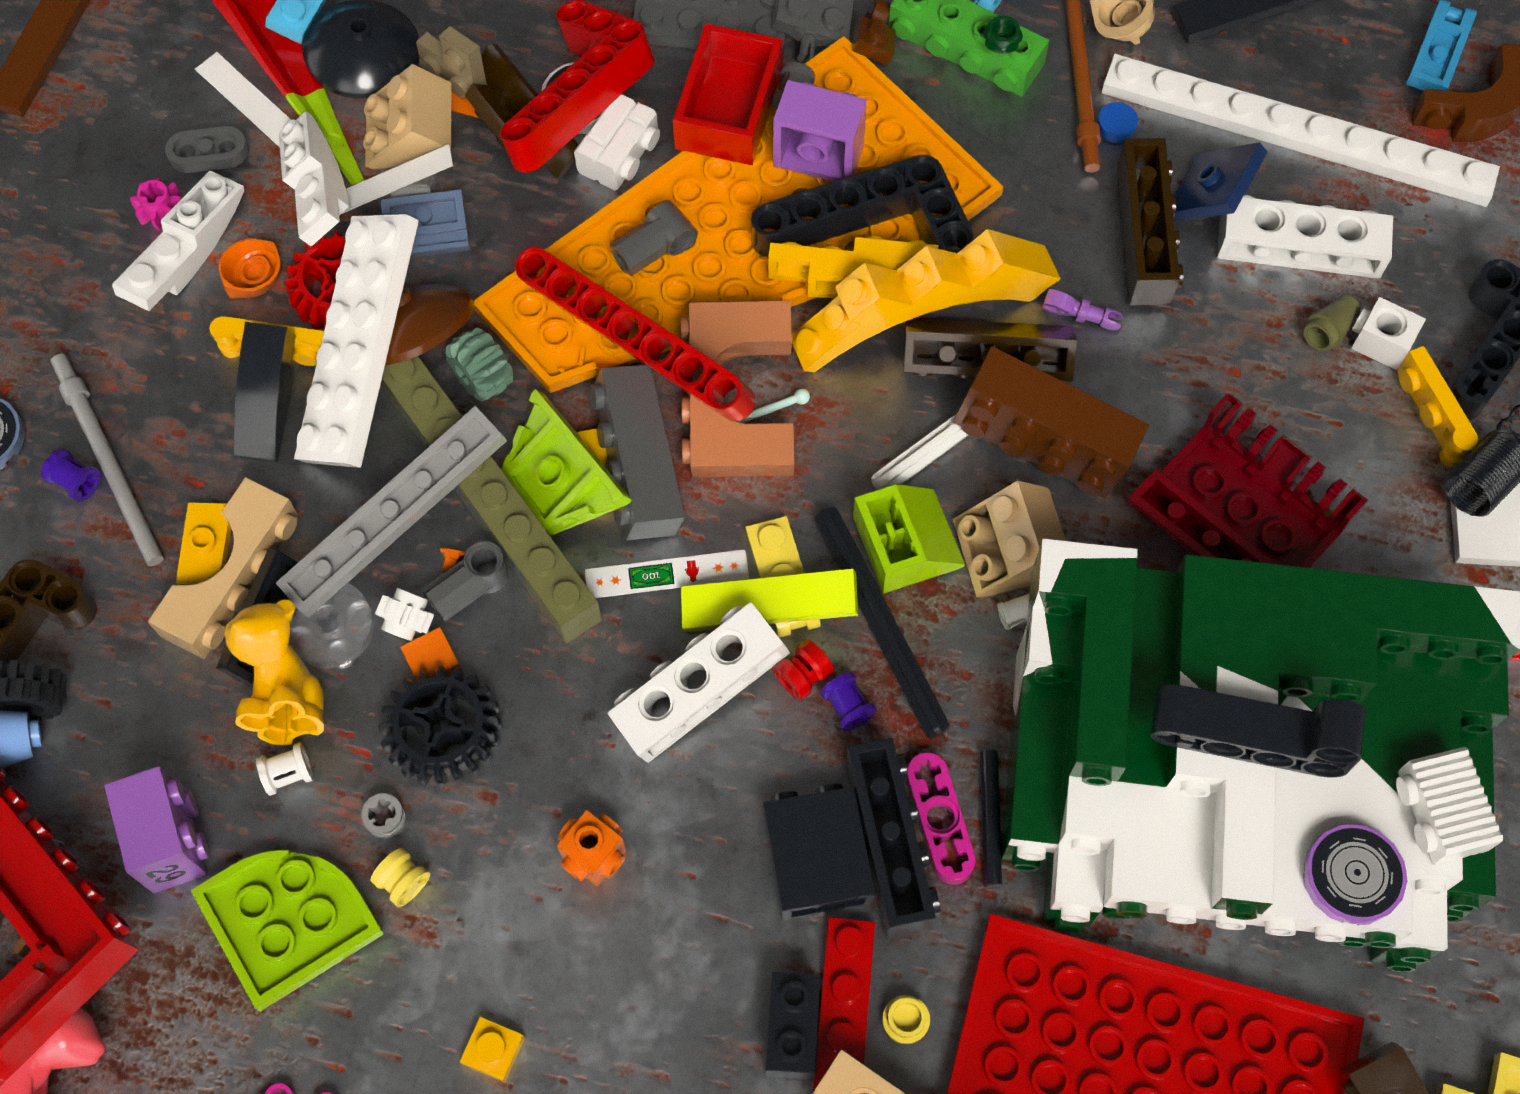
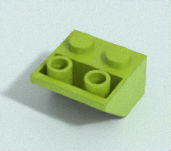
[853,484,965,594]

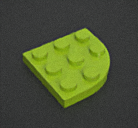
[190,850,384,1012]

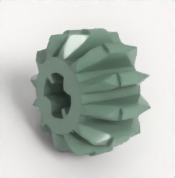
[445,327,513,401]

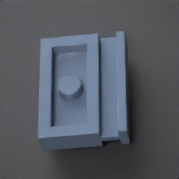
[380,189,470,258]

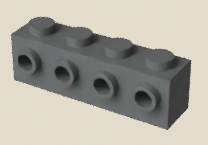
[589,365,685,540]

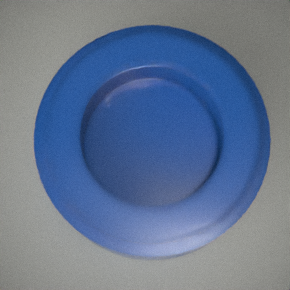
[1097,102,1138,143]

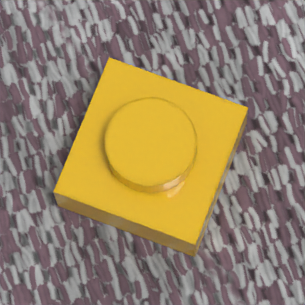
[459,1017,525,1083]

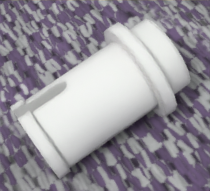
[997,594,1029,630]

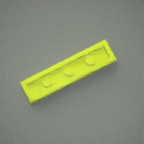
[681,569,858,632]

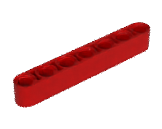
[515,247,755,421]

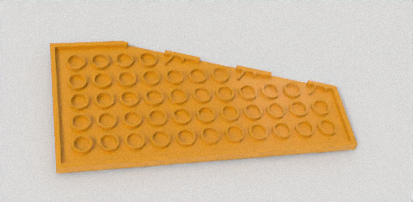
[474,36,1003,393]

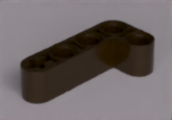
[0,559,97,663]

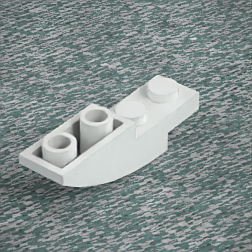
[279,111,349,246]
[112,170,244,311]

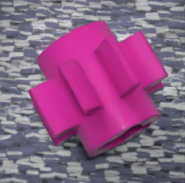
[130,177,181,230]

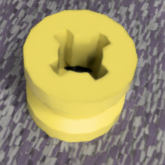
[370,848,430,907]

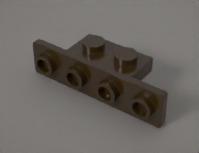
[465,44,579,177]

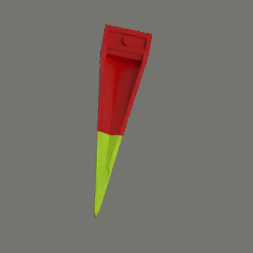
[211,0,365,186]

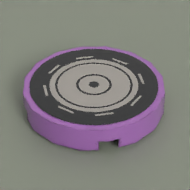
[1303,824,1408,925]

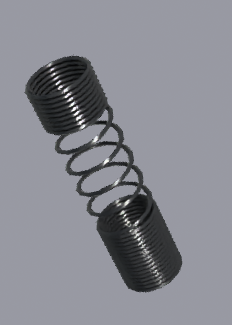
[1444,404,1520,517]

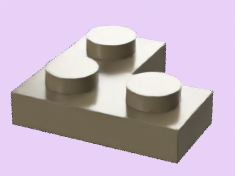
[416,26,487,99]

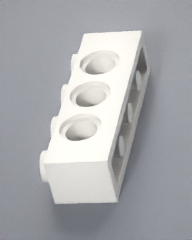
[1217,195,1393,279]
[607,602,790,763]

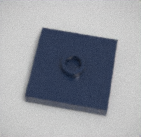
[1174,142,1267,222]

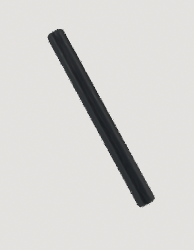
[815,507,950,739]

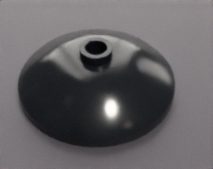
[302,0,420,99]

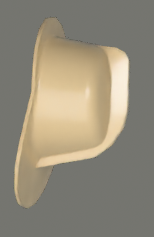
[1090,0,1155,45]

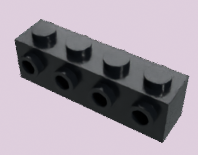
[846,738,941,939]

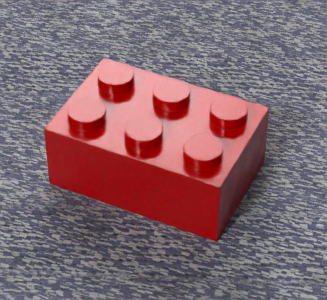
[673,23,783,166]

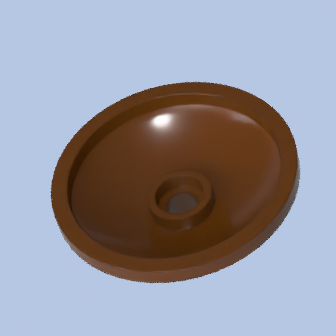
[385,284,474,365]

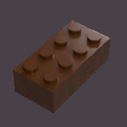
[952,346,1149,498]

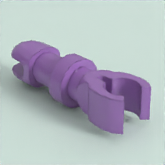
[1042,289,1124,331]

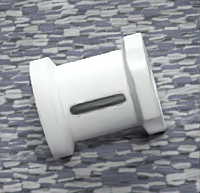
[256,742,314,796]

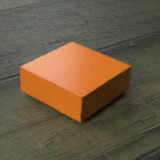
[400,627,461,682]

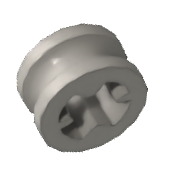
[361,793,406,839]

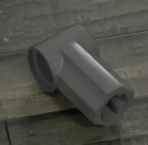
[610,200,698,276]
[421,541,508,622]

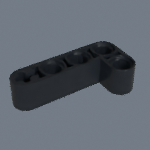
[1450,259,1520,421]
[1151,684,1366,778]

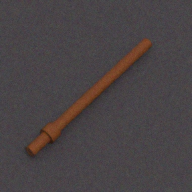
[1065,0,1101,173]

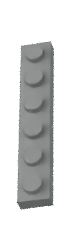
[276,406,507,618]

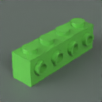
[888,0,1050,97]

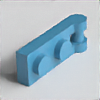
[1406,0,1477,91]

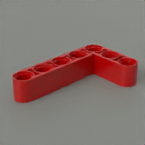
[500,0,655,173]

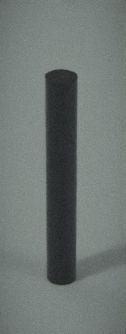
[980,750,1002,888]

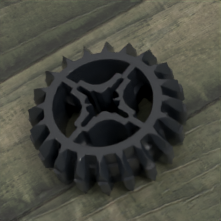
[379,665,503,788]

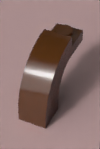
[1412,43,1520,142]

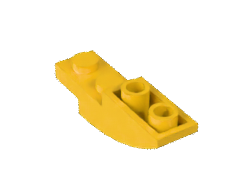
[768,236,939,298]

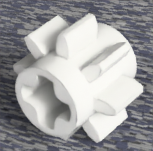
[375,588,434,641]

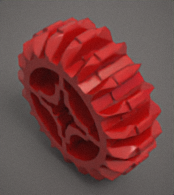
[285,229,346,330]

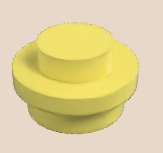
[882,995,930,1044]

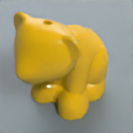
[224,600,324,746]

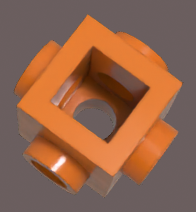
[557,810,626,887]

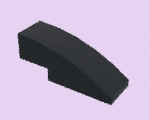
[234,322,296,463]

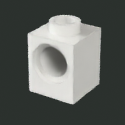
[1351,297,1426,370]

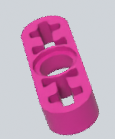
[906,753,976,885]

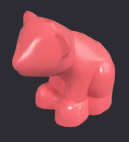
[0,1008,106,1094]

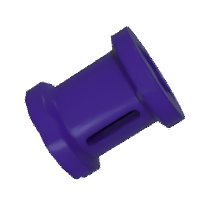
[41,448,101,502]
[820,672,877,732]

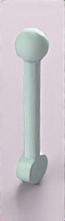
[736,388,810,424]

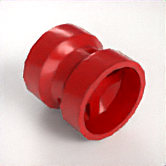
[772,639,835,701]

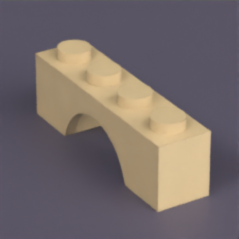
[148,477,299,659]

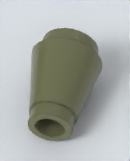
[1304,295,1361,351]

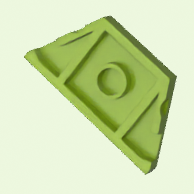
[501,389,632,535]

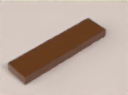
[0,0,90,117]

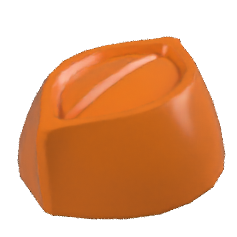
[219,238,281,299]

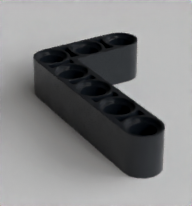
[751,155,974,257]

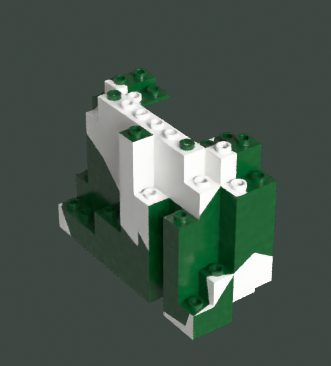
[1001,538,1520,972]

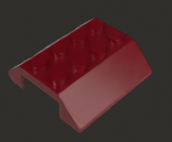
[1127,393,1368,568]

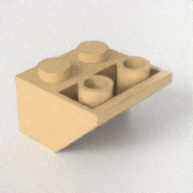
[363,64,452,169]
[952,481,1066,598]

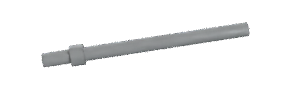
[50,354,164,566]

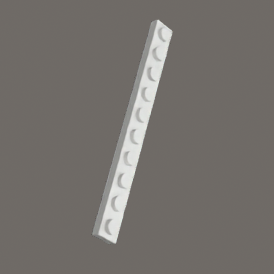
[1102,54,1500,207]

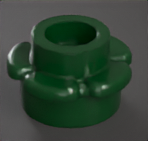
[983,16,1023,54]

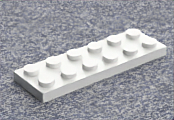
[294,214,419,468]

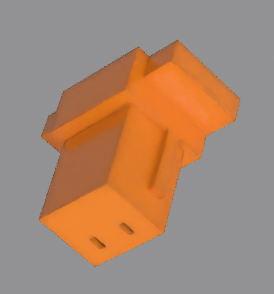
[440,548,466,573]

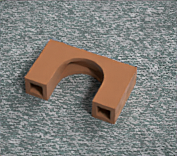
[681,301,794,477]

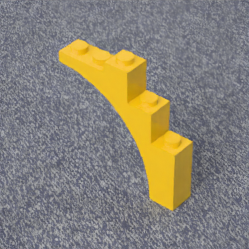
[792,229,1061,373]

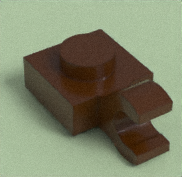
[852,0,895,65]

